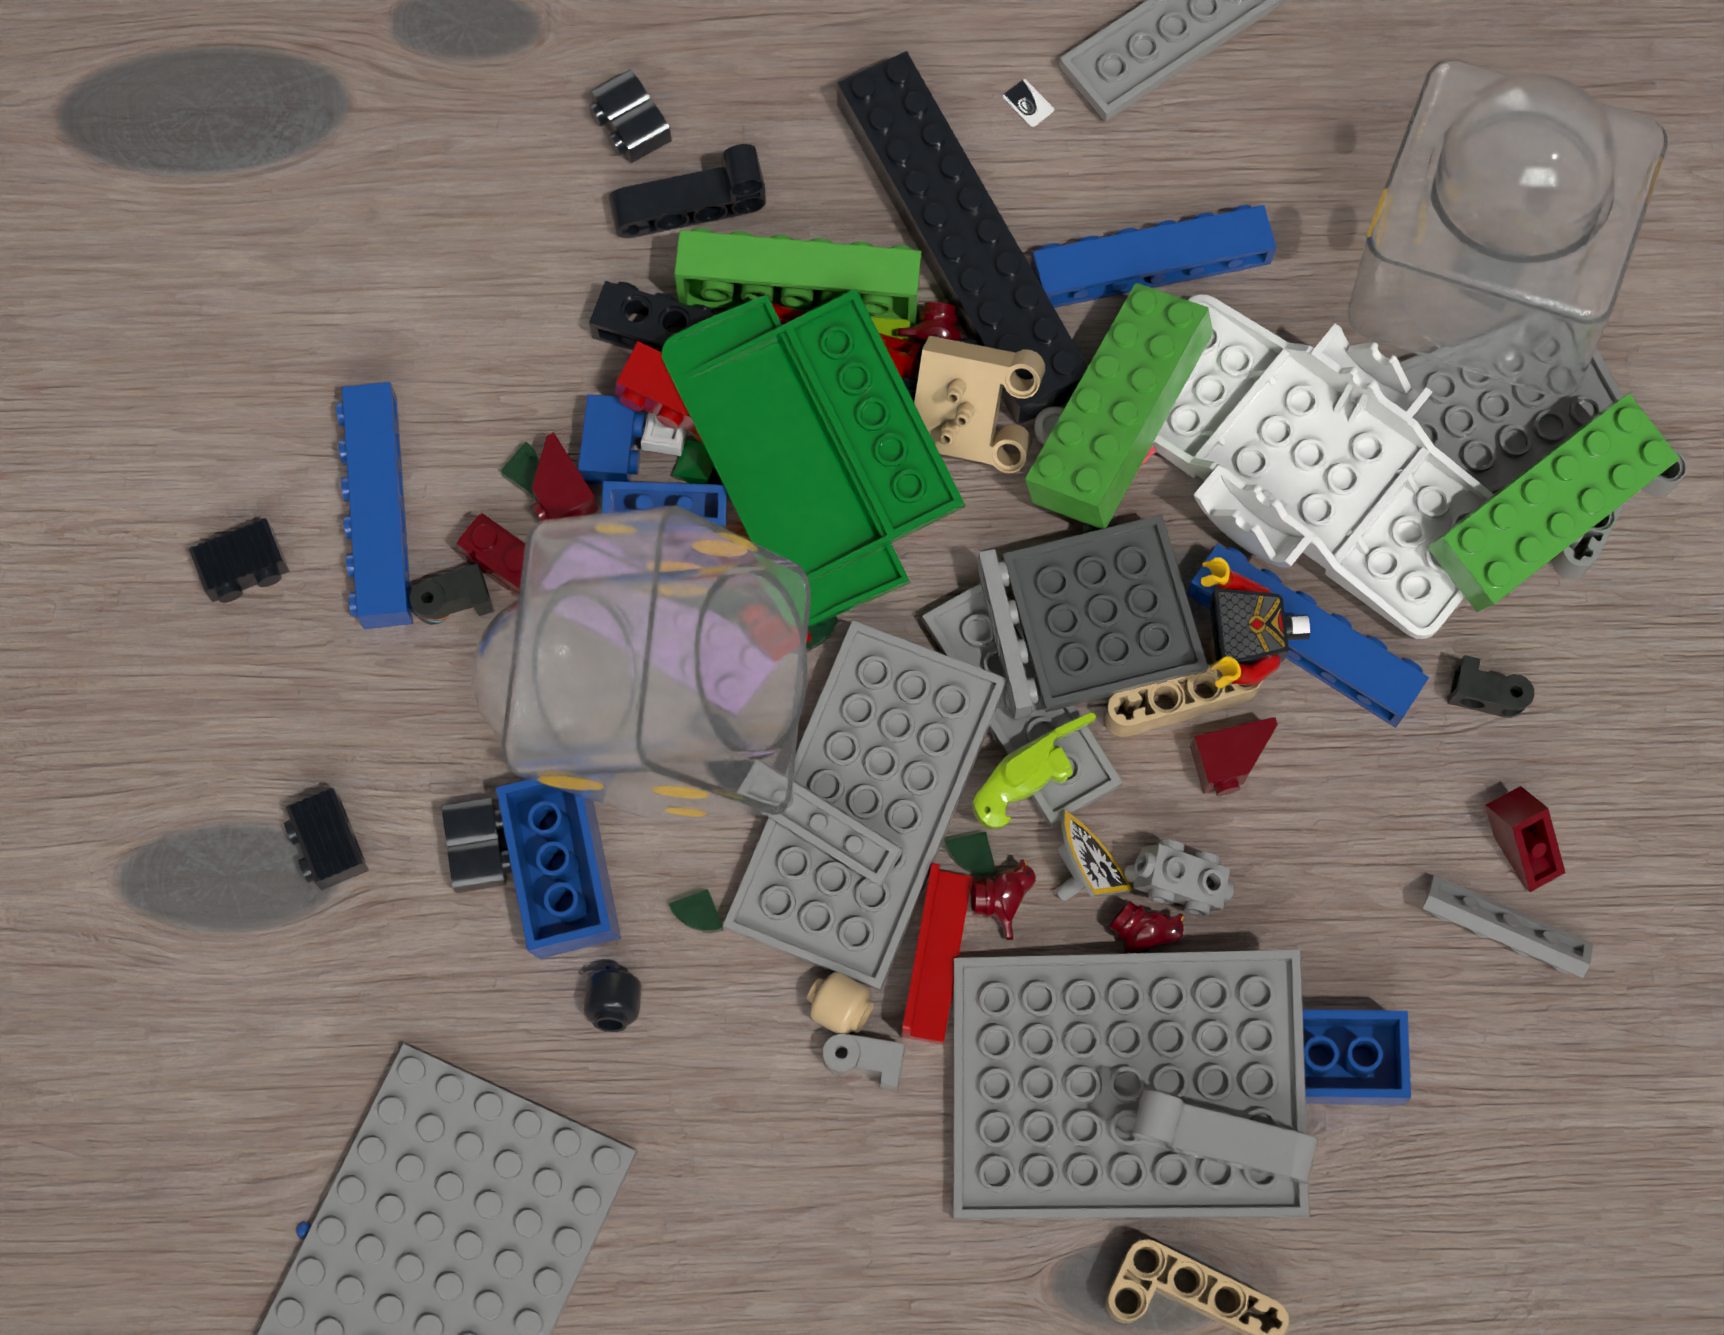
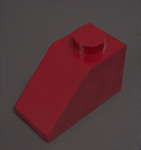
[531,432,598,535]
[1190,717,1278,796]
[1485,786,1566,892]

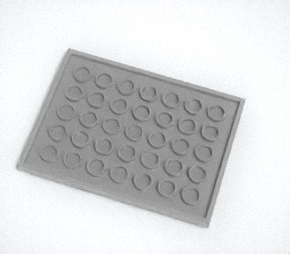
[954,950,1310,1220]
[257,1044,637,1335]

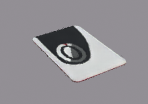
[1003,79,1055,127]

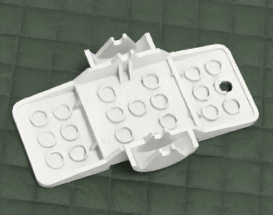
[1152,295,1493,639]

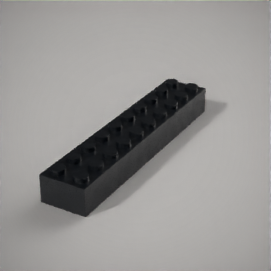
[837,51,1088,425]

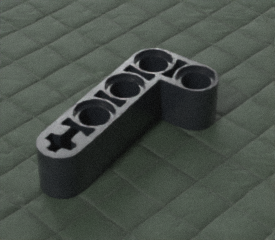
[608,144,766,238]

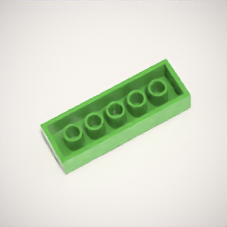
[674,228,921,327]
[1025,283,1213,529]
[1426,393,1680,612]

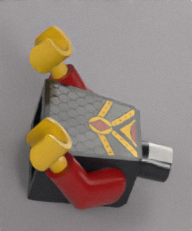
[1201,557,1310,688]

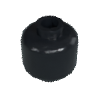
[584,965,642,1032]

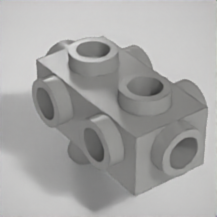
[1125,839,1234,916]

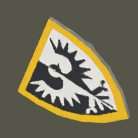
[1056,810,1133,901]

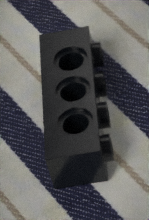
[589,281,718,352]

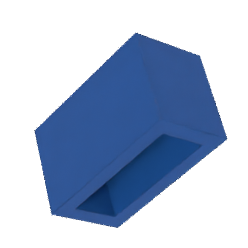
[578,394,645,486]

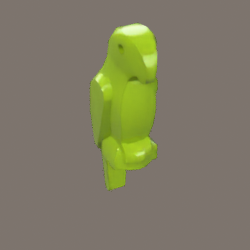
[971,712,1096,829]

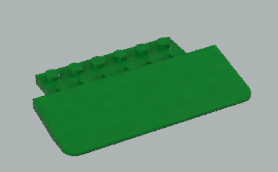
[662,289,966,627]

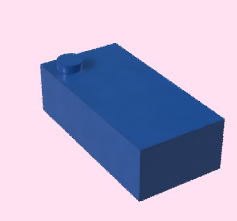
[496,767,622,959]
[1303,1010,1411,1105]

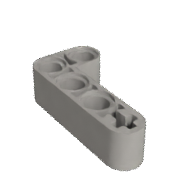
[1553,449,1687,580]
[1132,1090,1318,1184]

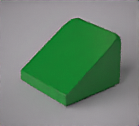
[672,440,717,484]

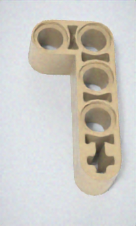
[1104,635,1263,737]
[1105,1239,1289,1335]

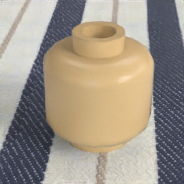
[807,972,874,1034]

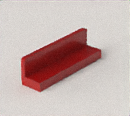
[901,863,973,1045]

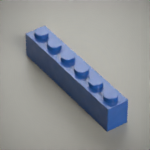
[1031,205,1277,308]
[336,382,413,629]
[1186,543,1429,728]

